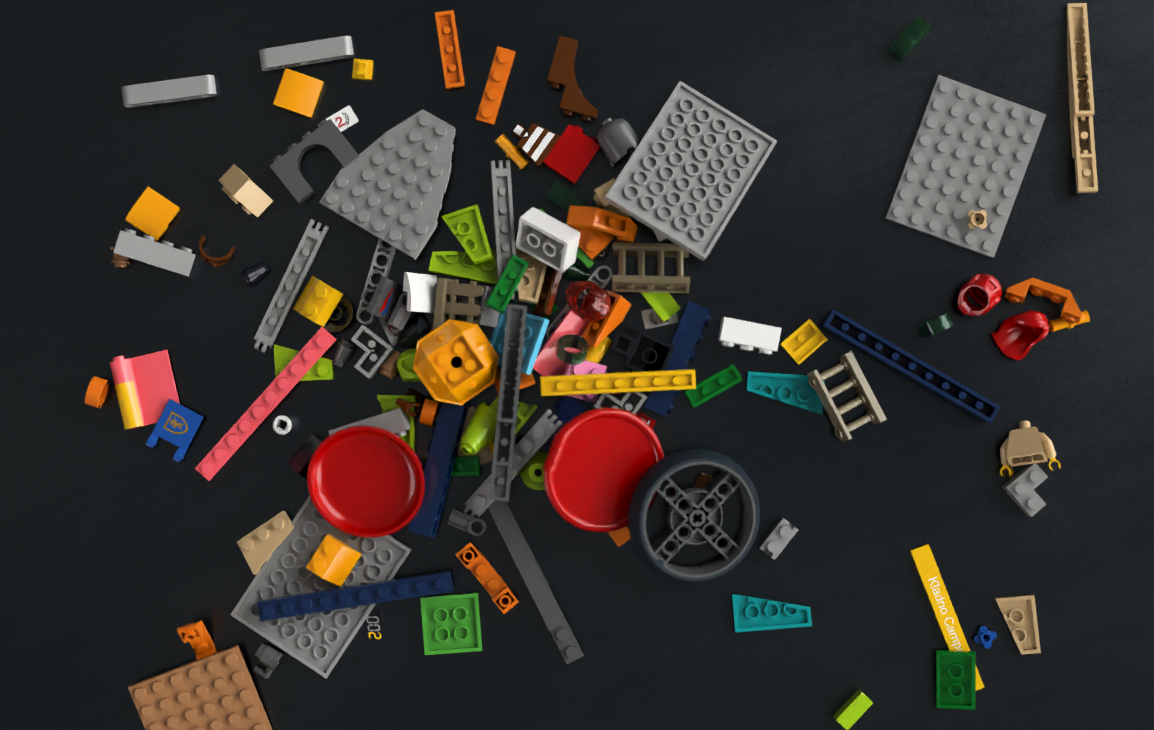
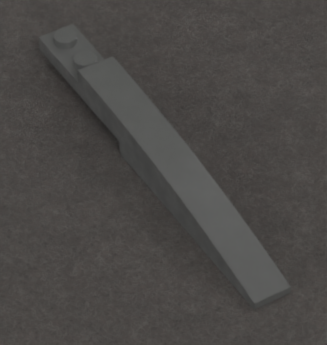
[489,304,527,502]
[488,500,584,664]

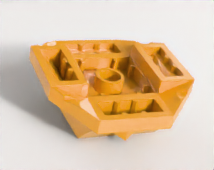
[413,319,499,405]

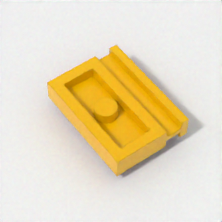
[780,319,828,365]

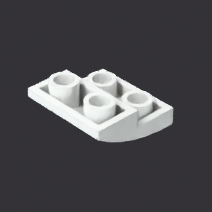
[403,272,438,313]

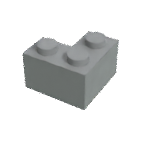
[351,325,395,379]
[594,392,647,414]
[1001,463,1048,517]

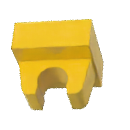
[352,59,374,80]

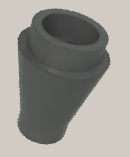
[332,337,356,367]

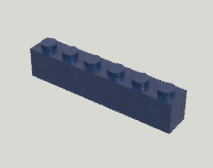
[644,301,712,416]

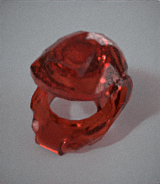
[565,281,611,323]

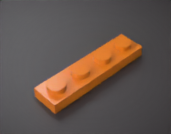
[435,10,465,89]
[476,46,516,125]

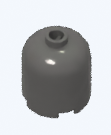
[597,118,641,167]

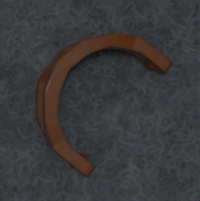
[198,235,235,267]
[396,388,425,418]

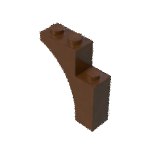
[547,36,598,122]

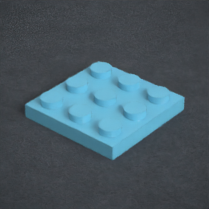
[489,308,550,375]

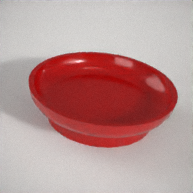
[307,425,425,538]

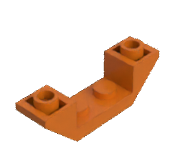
[566,205,638,243]
[1004,277,1082,324]
[455,542,519,614]
[177,620,217,660]

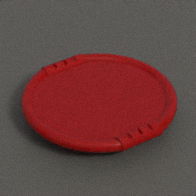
[542,408,664,532]

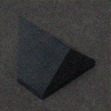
[396,312,431,349]

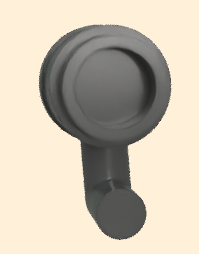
[253,643,283,679]

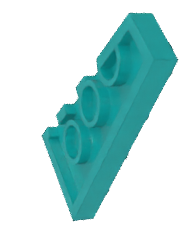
[746,371,824,415]
[731,593,812,633]

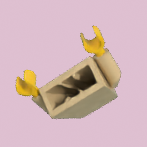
[1000,421,1061,477]

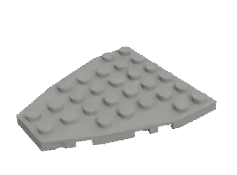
[320,109,456,260]

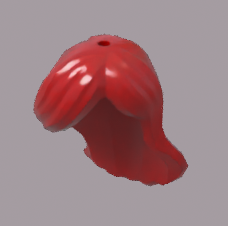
[991,310,1049,360]

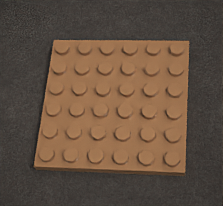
[128,645,273,730]

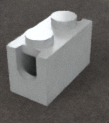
[757,517,798,560]

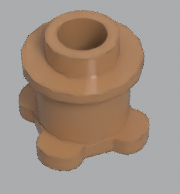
[110,247,130,268]

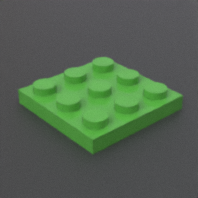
[420,593,483,655]

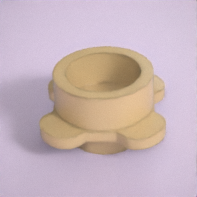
[968,210,987,229]

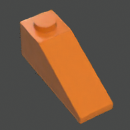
[580,290,632,348]

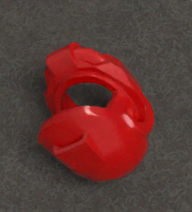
[957,273,1002,316]

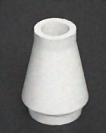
[273,415,292,435]

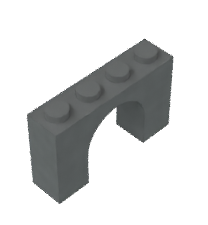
[270,119,359,204]

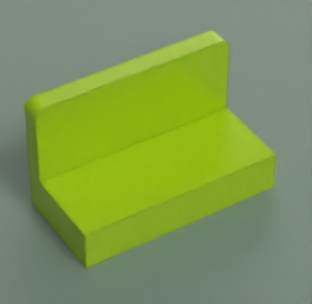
[640,292,681,323]
[832,689,873,730]

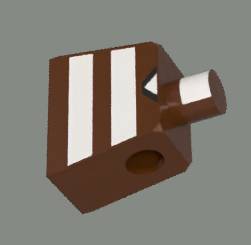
[513,123,561,168]

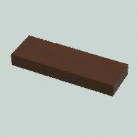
[533,266,562,317]

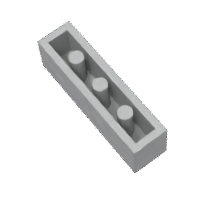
[113,228,196,277]
[328,408,411,437]

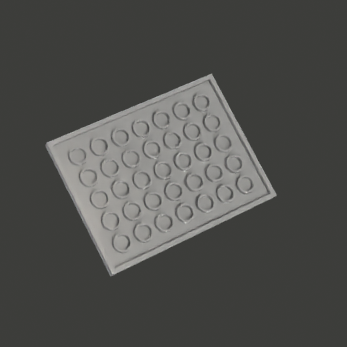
[885,75,1047,258]
[604,81,777,261]
[230,495,412,678]

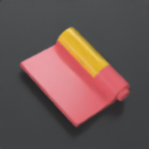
[533,309,613,399]
[110,350,180,430]

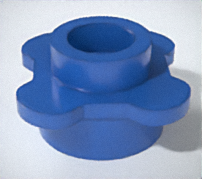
[974,626,997,649]

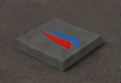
[366,276,403,322]

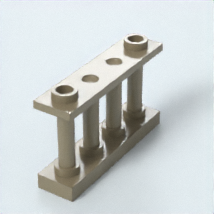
[612,241,690,294]
[807,351,887,442]

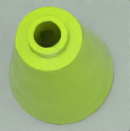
[460,402,498,455]
[520,452,548,490]

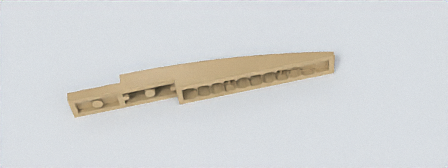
[1067,3,1098,193]

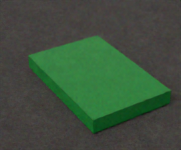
[936,650,976,710]

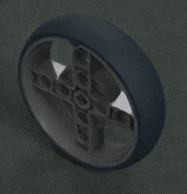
[628,449,760,583]

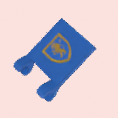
[146,399,204,462]

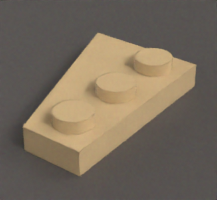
[237,511,295,575]

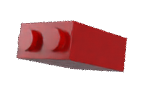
[543,124,601,186]

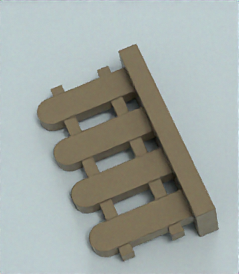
[433,278,484,330]

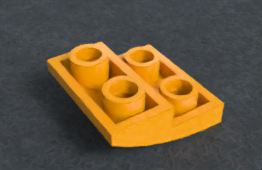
[273,68,324,118]
[125,187,180,242]

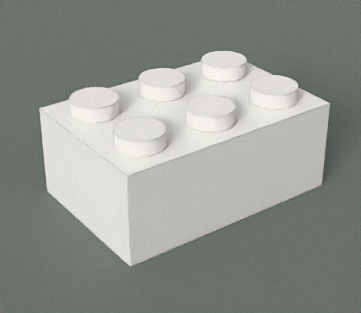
[515,207,581,273]
[717,317,782,355]

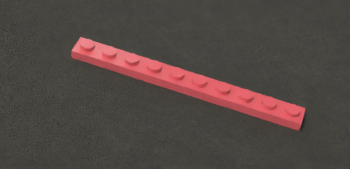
[195,326,337,481]

